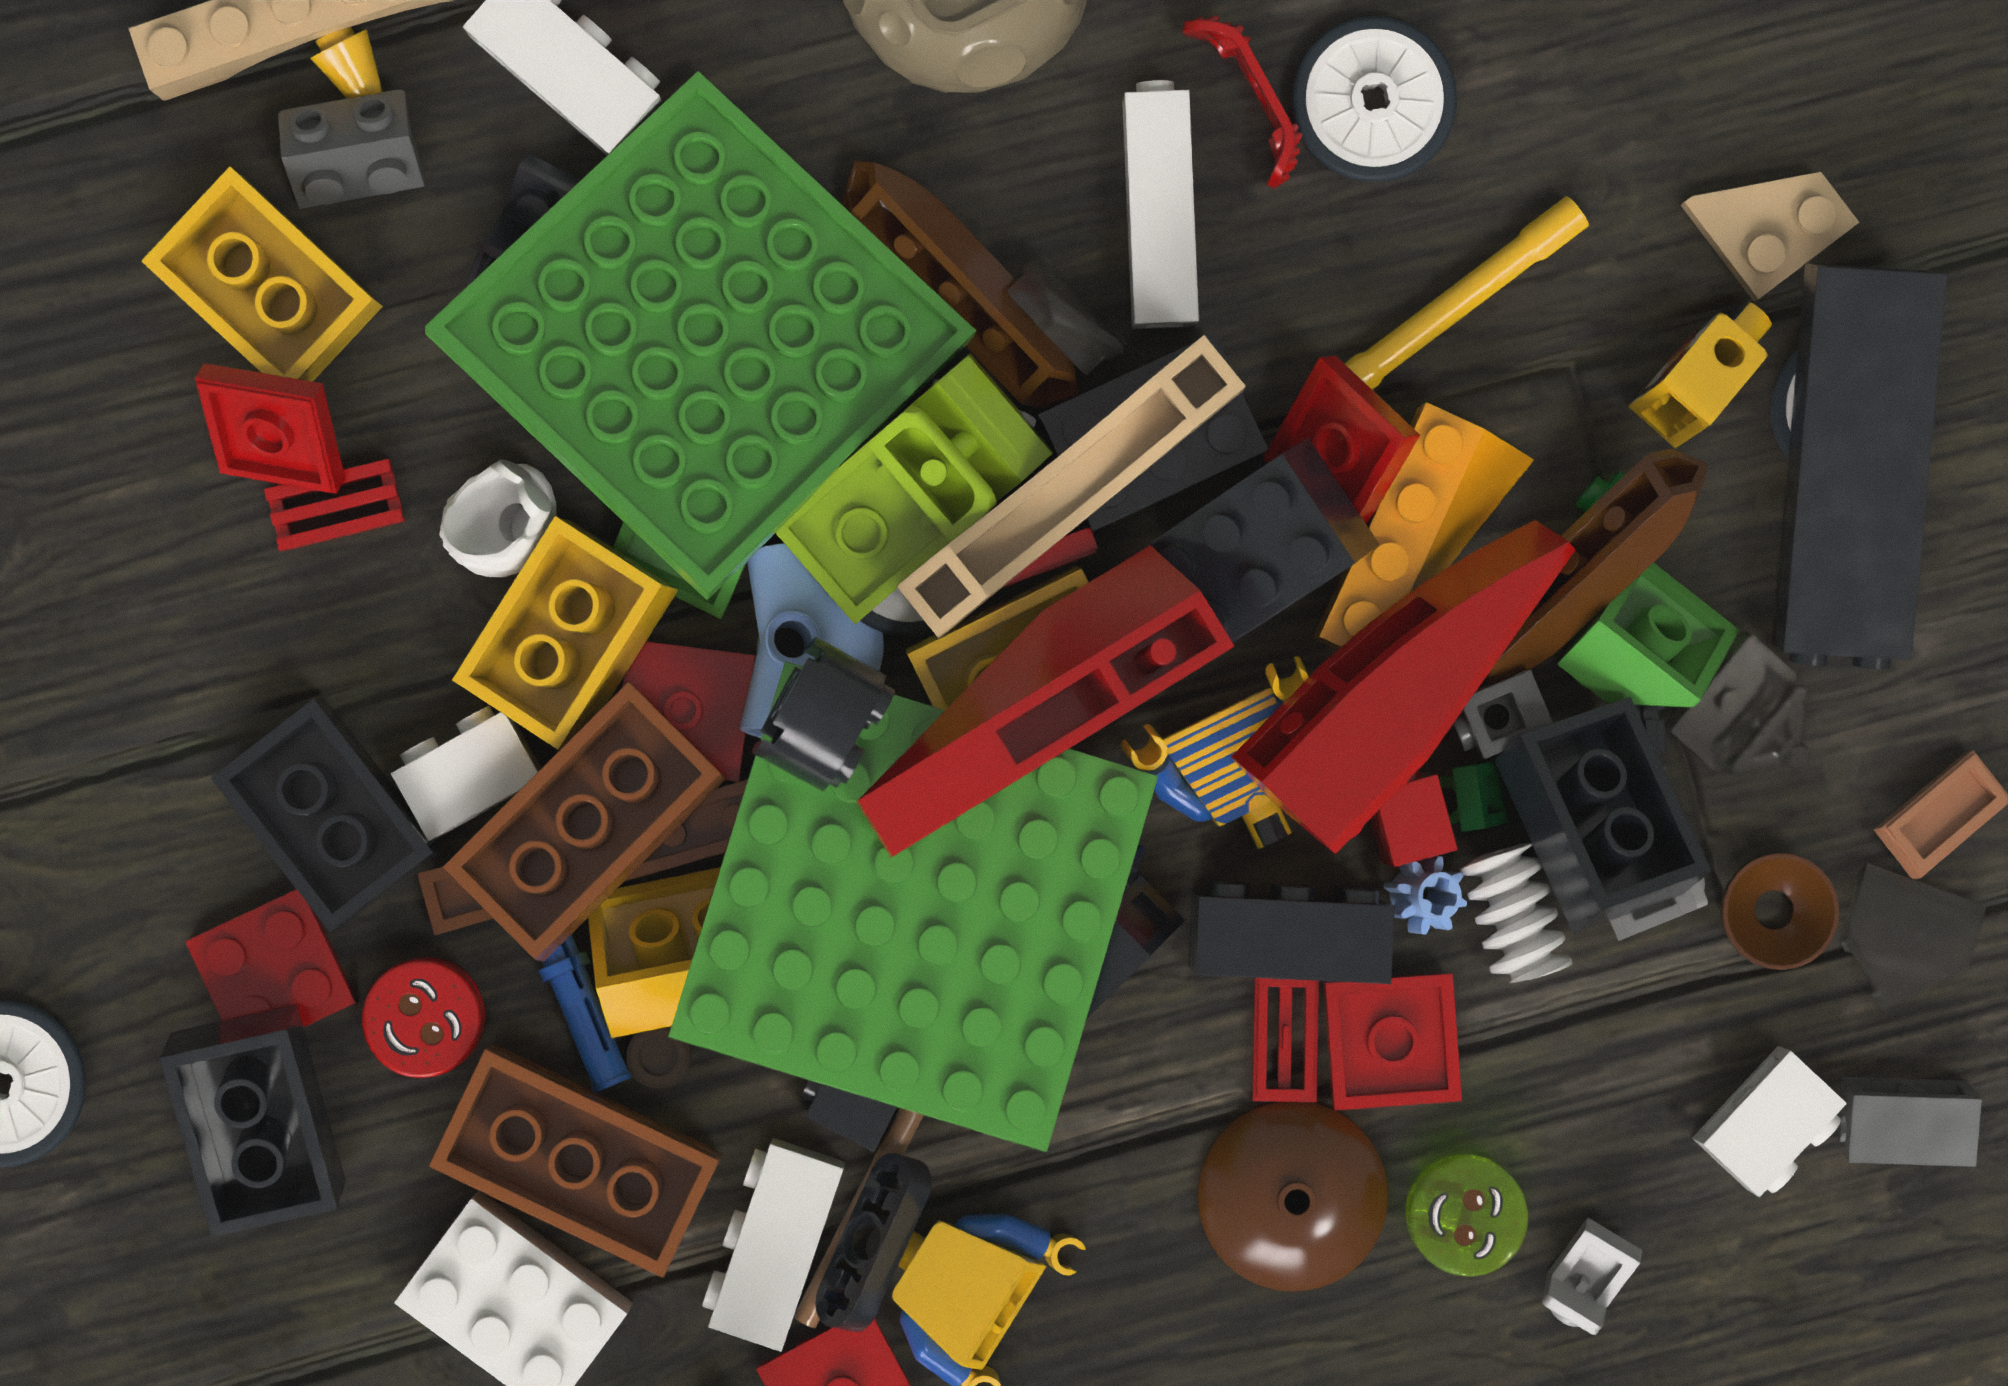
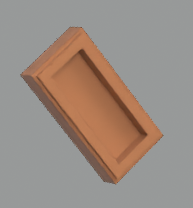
[1873,750,2008,880]

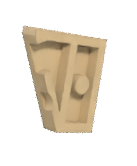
[1680,172,1859,301]

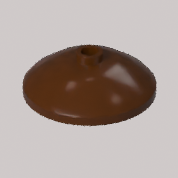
[1197,1102,1388,1292]

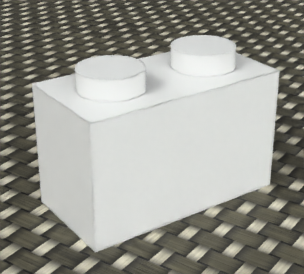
[391,706,542,841]
[1692,1046,1847,1197]

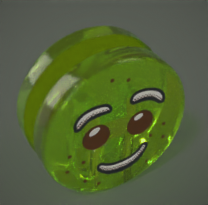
[1405,1153,1528,1277]

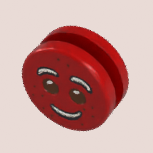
[362,957,486,1078]

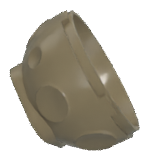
[843,0,1087,94]

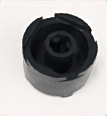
[752,637,895,791]

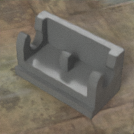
[1839,1076,1982,1167]

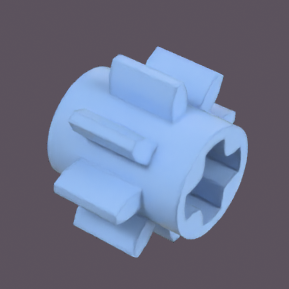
[1384,856,1467,935]

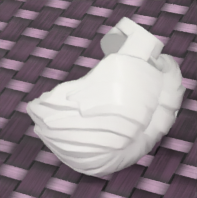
[439,459,557,577]

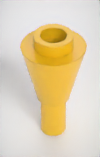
[310,27,382,99]

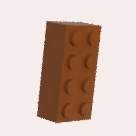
[443,682,726,962]
[429,1043,723,1278]

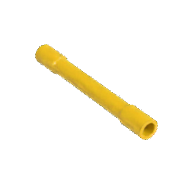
[1344,196,1589,390]

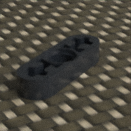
[815,1153,932,1332]

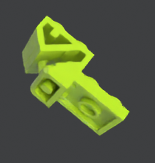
[776,354,1054,624]

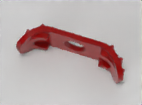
[1182,15,1303,190]

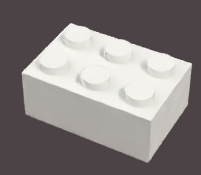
[394,1191,633,1386]

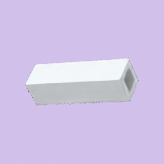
[1122,80,1199,330]

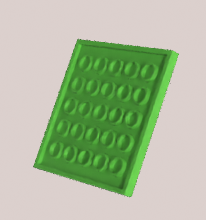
[425,71,976,600]
[668,661,1158,1152]

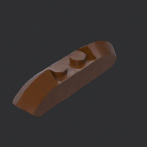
[842,161,1080,409]
[1482,448,1708,685]

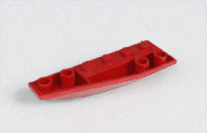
[1231,520,1576,854]
[856,545,1234,857]

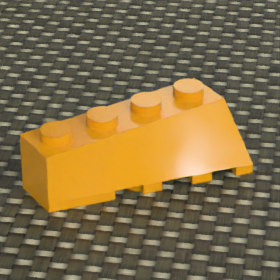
[1313,402,1534,649]

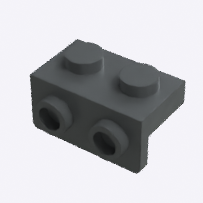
[278,90,425,209]

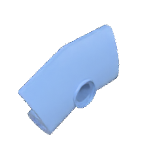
[739,543,884,738]

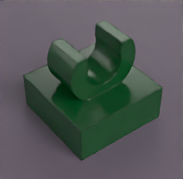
[1438,760,1510,831]

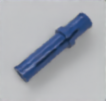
[539,934,632,1093]

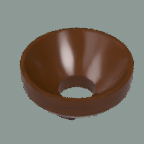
[1720,853,1839,970]

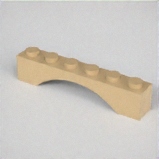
[128,0,454,101]
[897,335,1246,637]

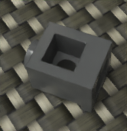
[1451,670,1553,759]

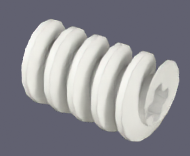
[1460,842,1573,983]

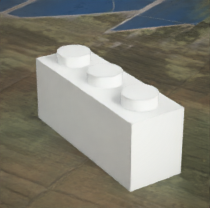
[463,0,663,156]
[702,1138,845,1352]

